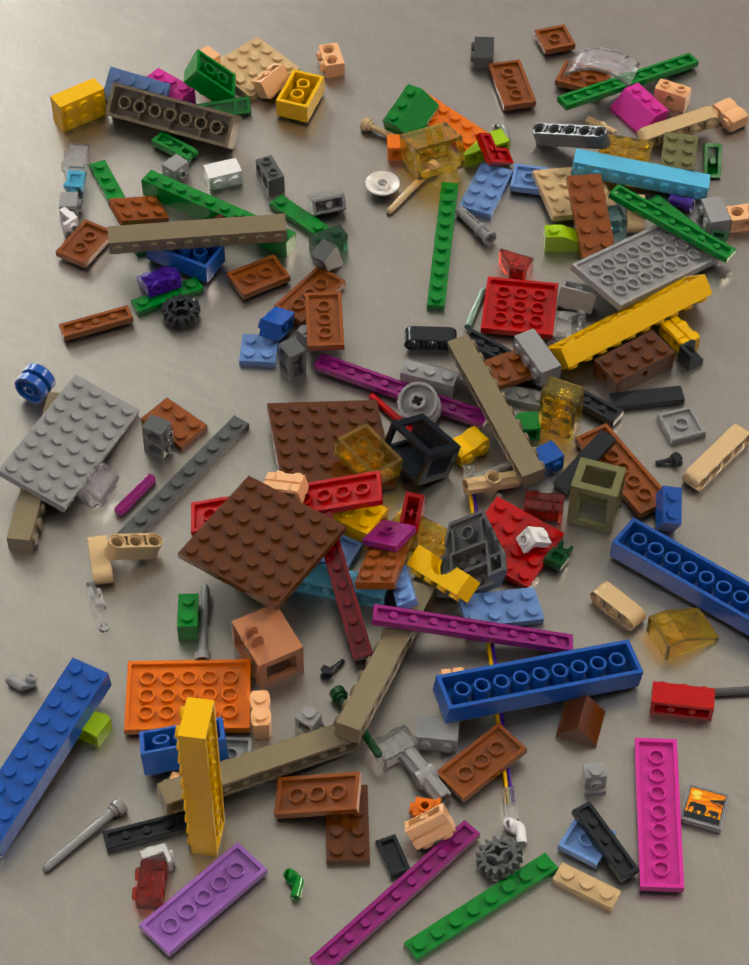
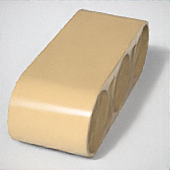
[626,194,645,234]
[104,533,163,560]
[87,535,114,586]
[590,581,646,631]

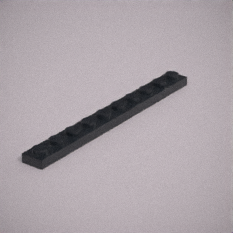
[465,328,624,427]

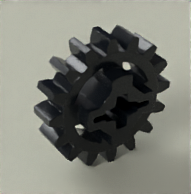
[161,293,201,327]

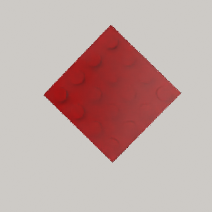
[480,276,559,340]
[485,496,565,588]

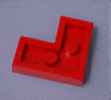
[475,133,514,166]

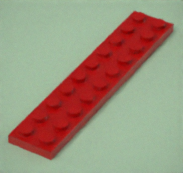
[191,470,383,537]

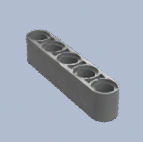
[531,123,611,149]

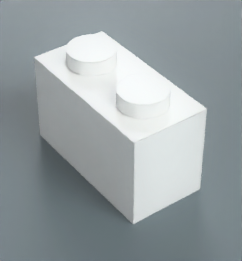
[203,158,243,191]

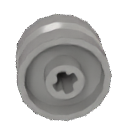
[397,381,442,426]

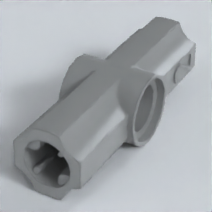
[400,748,451,804]

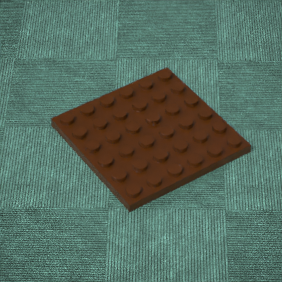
[266,400,396,490]
[178,476,346,611]

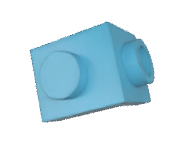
[63,170,86,193]

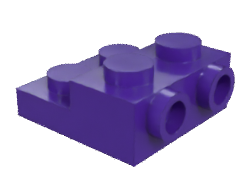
[136,266,182,298]

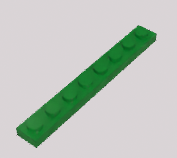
[89,160,146,257]
[608,184,736,263]
[404,853,558,963]

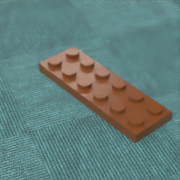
[566,174,615,259]
[575,423,661,519]

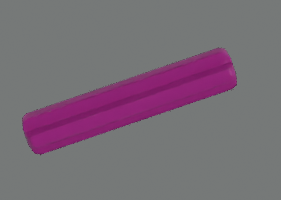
[114,473,156,516]

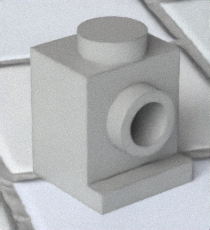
[295,706,324,734]
[582,762,607,795]

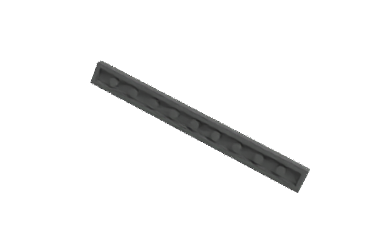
[117,415,249,534]

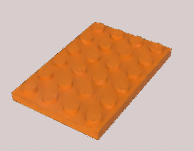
[124,659,251,735]

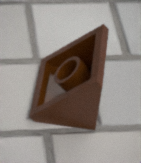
[556,695,606,747]

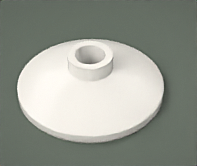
[365,171,400,196]

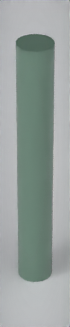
[464,288,486,330]

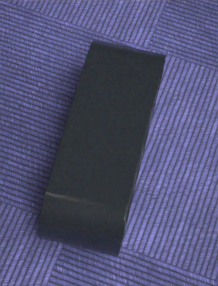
[404,326,457,351]

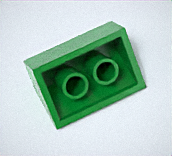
[184,49,236,102]
[382,84,439,142]

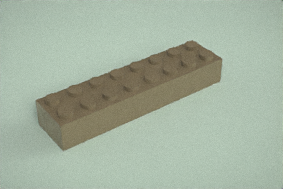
[105,82,242,150]

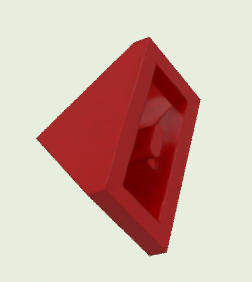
[399,491,425,534]

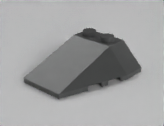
[436,509,507,598]

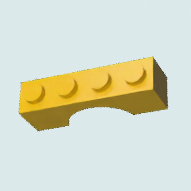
[406,545,480,603]

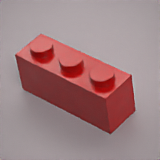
[649,681,715,721]

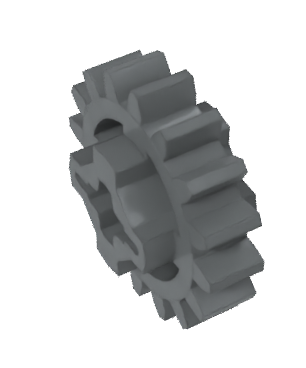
[476,835,523,880]

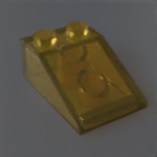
[646,608,719,660]

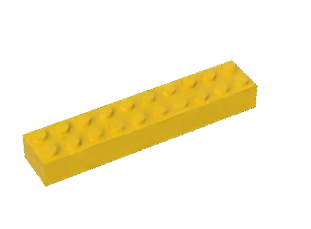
[548,274,713,370]
[175,697,225,857]

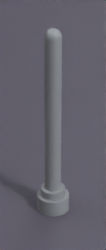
[195,584,211,660]
[42,797,128,872]

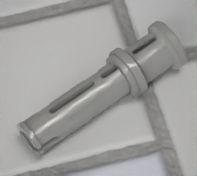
[455,206,497,246]

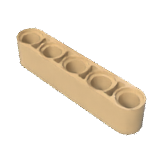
[637,106,720,149]
[682,424,749,491]

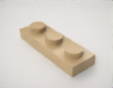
[552,862,621,912]

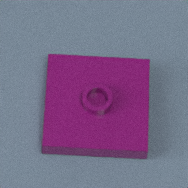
[362,519,417,552]

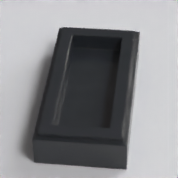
[375,834,410,880]

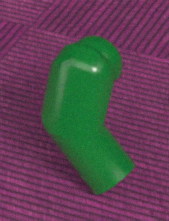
[283,868,304,901]

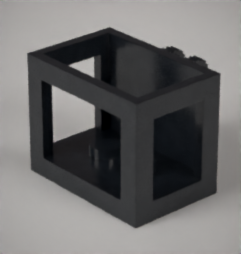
[380,413,461,486]

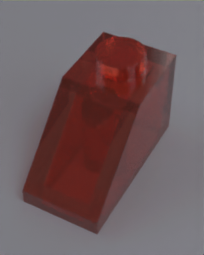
[499,249,534,280]

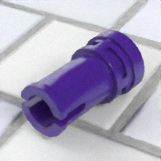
[668,194,695,212]

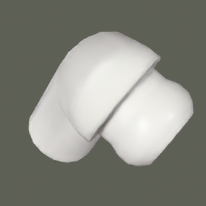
[503,817,527,847]

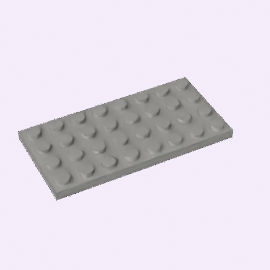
[570,225,718,311]
[0,374,140,512]

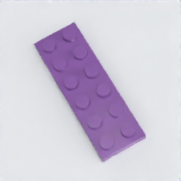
[139,842,267,957]

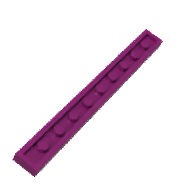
[314,353,487,430]
[372,604,573,653]
[309,820,480,965]

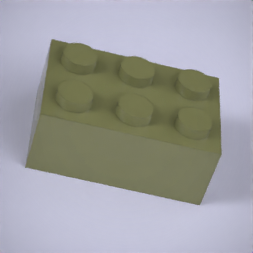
[660,132,698,171]

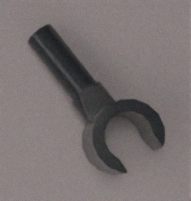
[655,452,683,467]
[320,659,345,680]

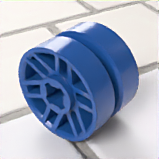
[14,363,56,404]

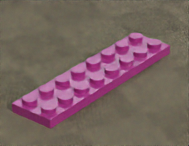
[634,738,684,892]

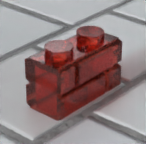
[524,490,565,523]
[132,859,168,910]

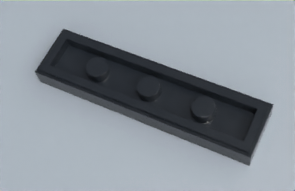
[608,385,685,410]
[553,430,617,495]
[571,801,640,883]
[102,811,187,853]

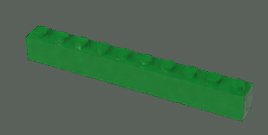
[141,170,296,258]

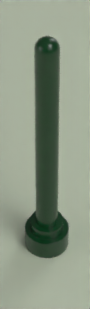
[329,685,382,758]

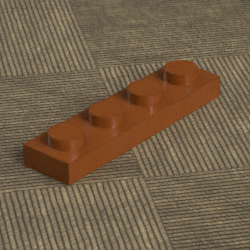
[59,305,134,341]

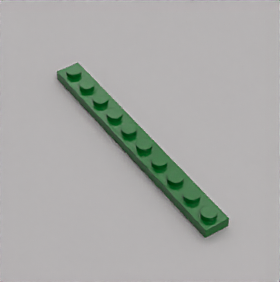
[557,53,699,111]
[427,182,459,311]

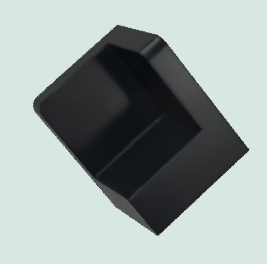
[677,339,704,372]

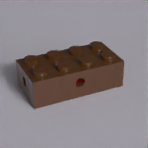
[593,330,675,393]

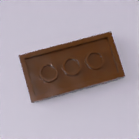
[326,785,370,865]

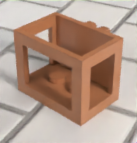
[232,606,304,690]

